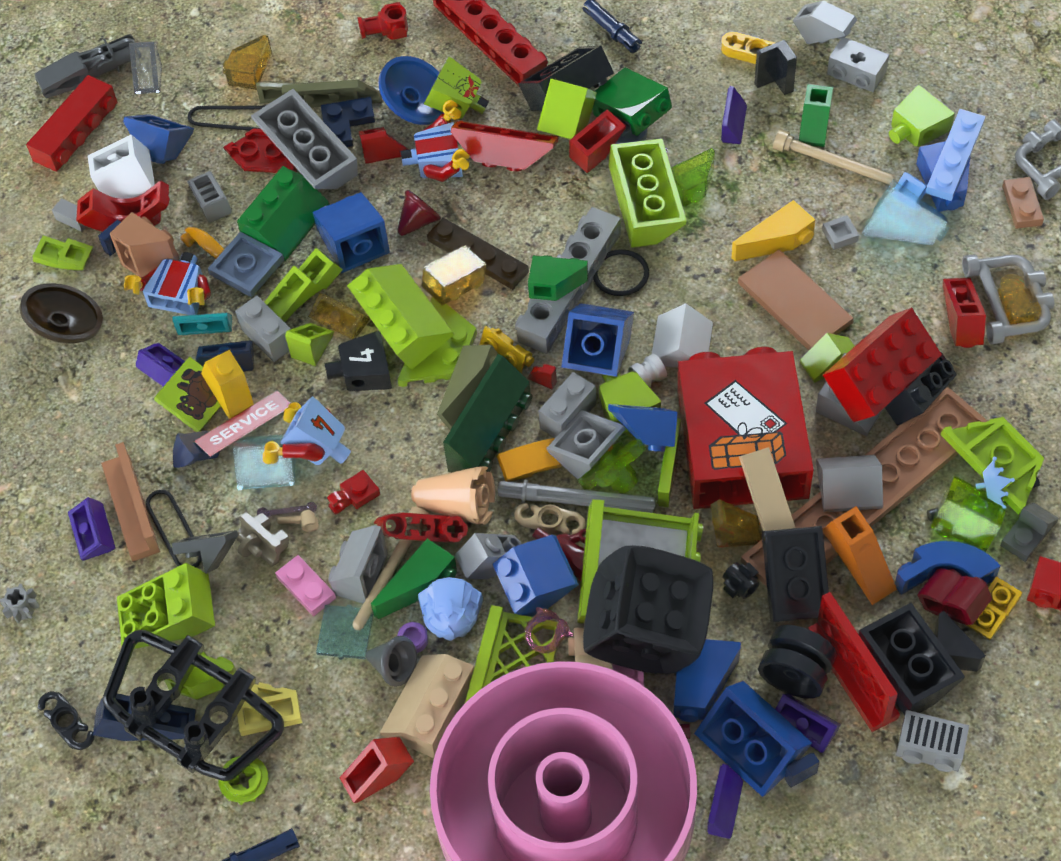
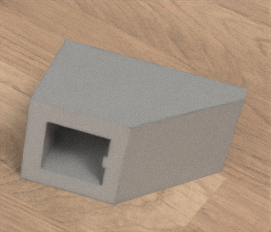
[793,1,857,45]
[454,533,522,579]

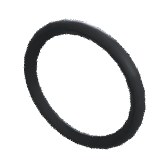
[593,249,650,296]

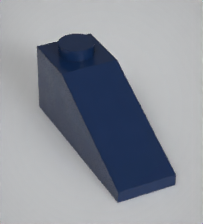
[93,693,196,741]

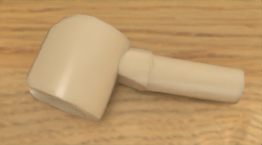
[277,510,319,532]

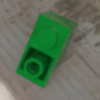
[799,84,833,147]
[528,255,588,301]

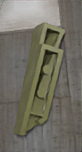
[256,79,382,108]

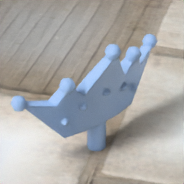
[976,456,1015,509]

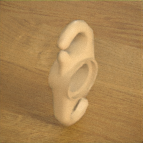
[514,503,586,535]

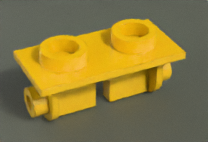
[479,326,535,374]

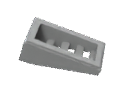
[187,171,232,223]

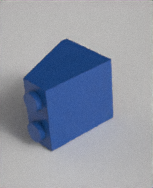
[313,192,390,274]
[561,303,634,377]

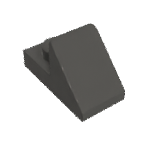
[1000,502,1059,562]
[171,530,238,574]

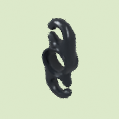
[38,691,94,751]

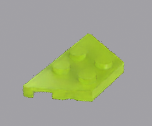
[397,295,477,387]
[940,417,1044,515]

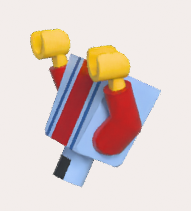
[400,100,470,182]
[124,252,211,315]
[262,396,351,465]

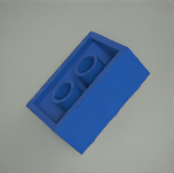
[694,681,812,797]

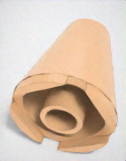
[411,466,495,525]

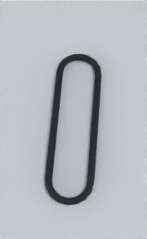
[145,490,202,567]

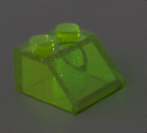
[930,476,1007,552]

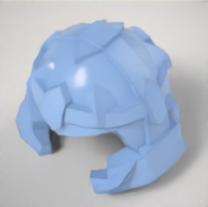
[418,577,483,641]

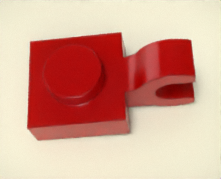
[327,470,380,514]

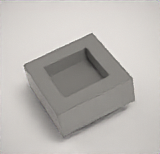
[822,215,859,250]

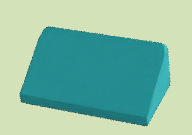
[172,313,233,335]

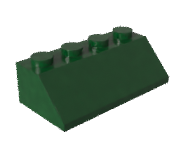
[443,354,533,472]

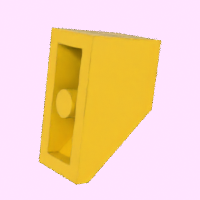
[201,350,254,419]

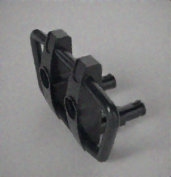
[103,630,284,781]

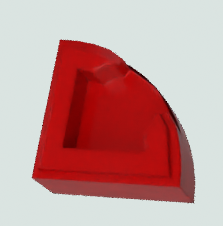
[528,364,557,390]

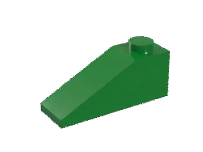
[371,539,457,619]

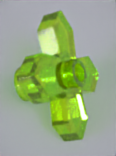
[577,439,646,494]

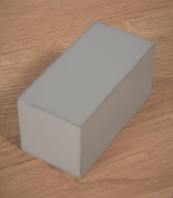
[52,198,86,232]

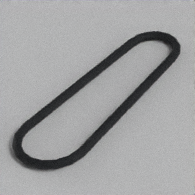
[188,105,266,131]

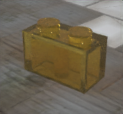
[421,245,486,306]

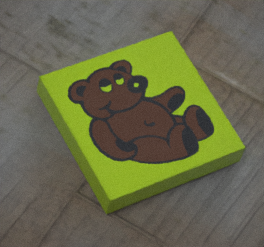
[154,357,221,432]

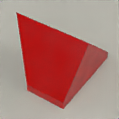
[358,127,408,164]

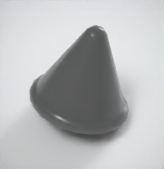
[365,636,417,687]

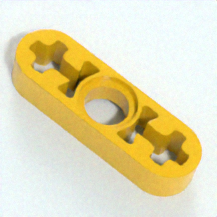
[721,32,775,64]

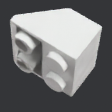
[88,135,155,199]

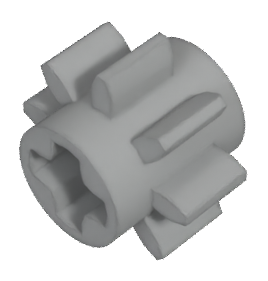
[0,584,39,623]

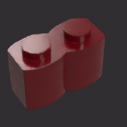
[917,569,993,625]

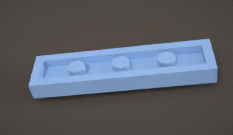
[926,109,985,201]

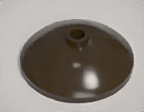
[19,283,103,344]

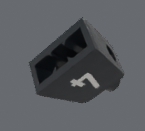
[324,331,392,391]

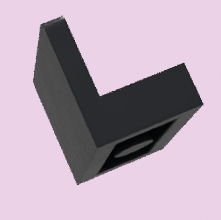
[754,40,797,95]

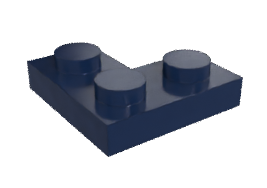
[321,97,375,147]

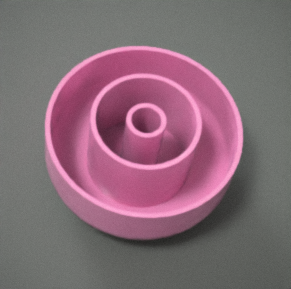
[430,662,697,861]

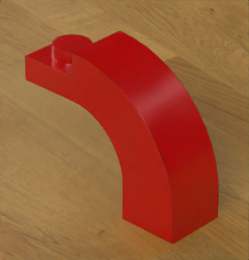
[76,180,170,231]

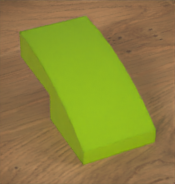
[33,235,93,270]

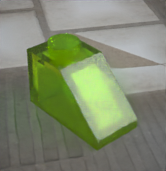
[671,148,715,207]

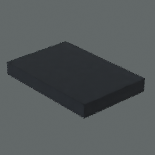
[761,526,829,622]

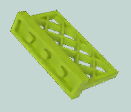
[465,605,563,703]

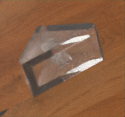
[129,41,162,94]

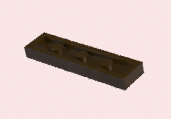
[427,217,529,290]

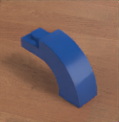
[895,541,1000,595]

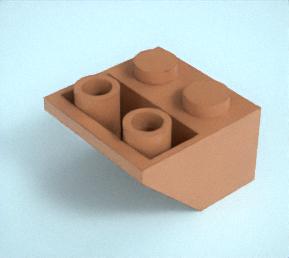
[110,212,179,277]

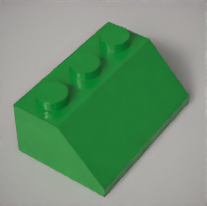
[237,166,330,261]

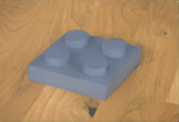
[208,232,284,298]

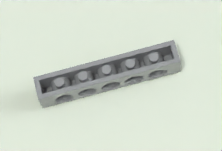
[515,207,621,354]

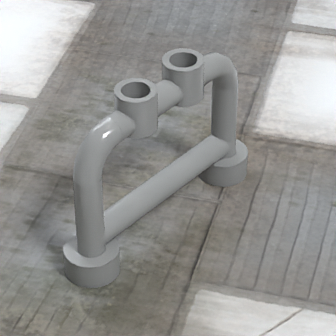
[1015,119,1061,200]
[962,254,1054,345]

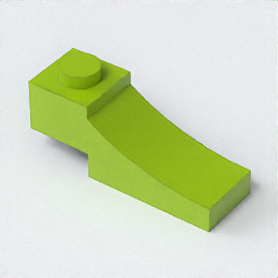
[264,248,343,322]

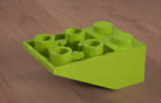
[117,563,215,649]

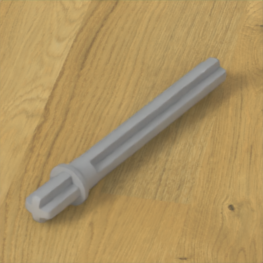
[498,480,656,513]

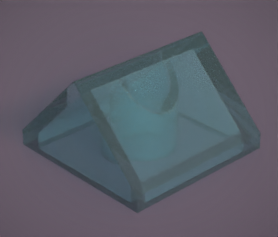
[233,434,295,490]

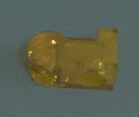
[998,274,1042,325]

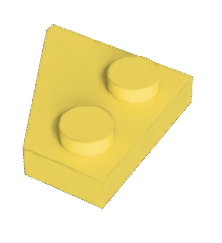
[237,682,302,736]

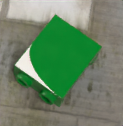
[592,67,672,136]

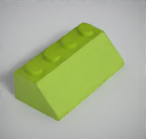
[609,138,687,248]
[347,264,455,370]

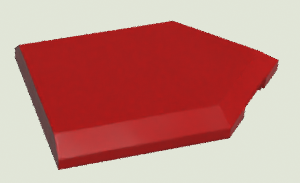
[223,128,297,173]

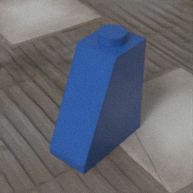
[916,141,970,212]
[674,639,741,722]

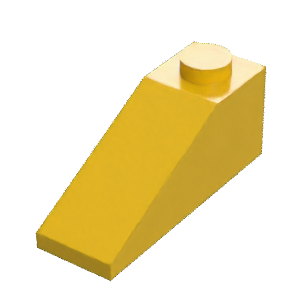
[731,200,815,261]

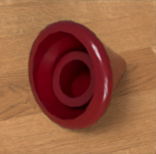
[397,190,441,236]

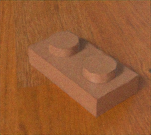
[1002,177,1044,229]

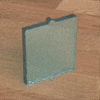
[316,604,374,660]

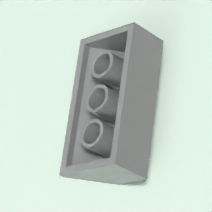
[251,89,358,189]

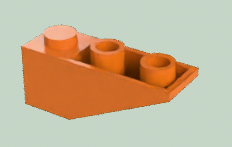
[823,506,897,605]

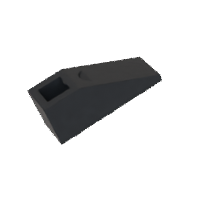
[885,352,957,426]

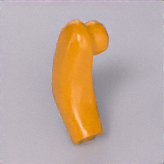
[180,227,224,259]

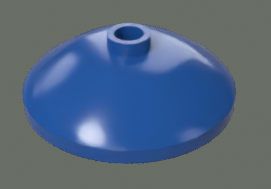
[378,56,445,125]

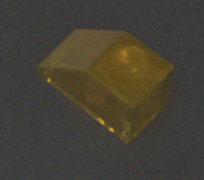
[223,35,272,90]

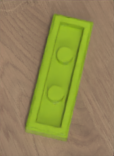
[657,418,681,507]

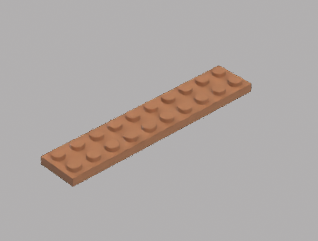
[740,387,988,587]

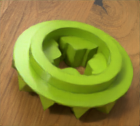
[218,756,269,805]

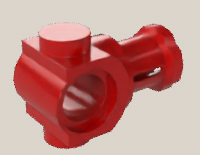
[357,2,408,40]

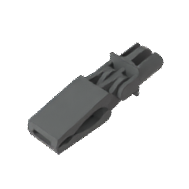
[34,34,141,99]

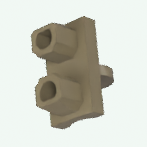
[236,512,289,567]

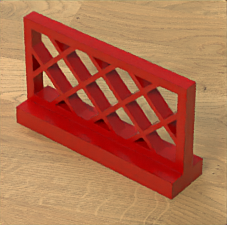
[808,592,900,732]

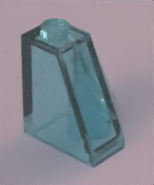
[862,179,949,245]

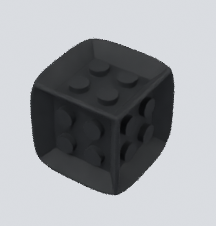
[583,545,713,674]

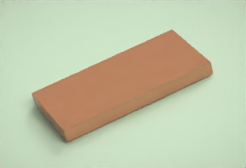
[738,250,853,350]

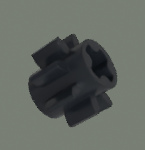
[722,562,759,599]

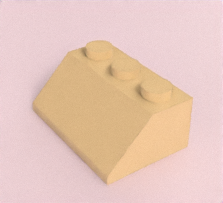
[380,654,474,758]

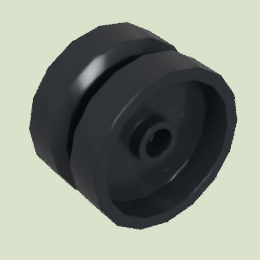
[758,625,838,699]

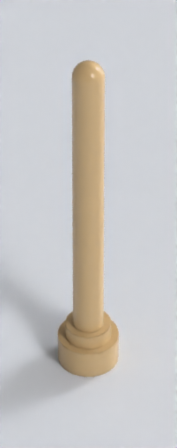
[773,129,896,185]
[353,507,429,630]

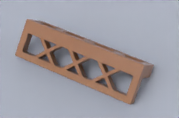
[101,442,160,562]

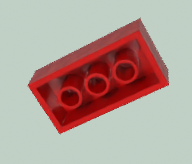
[823,307,942,423]

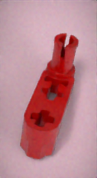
[374,512,468,543]

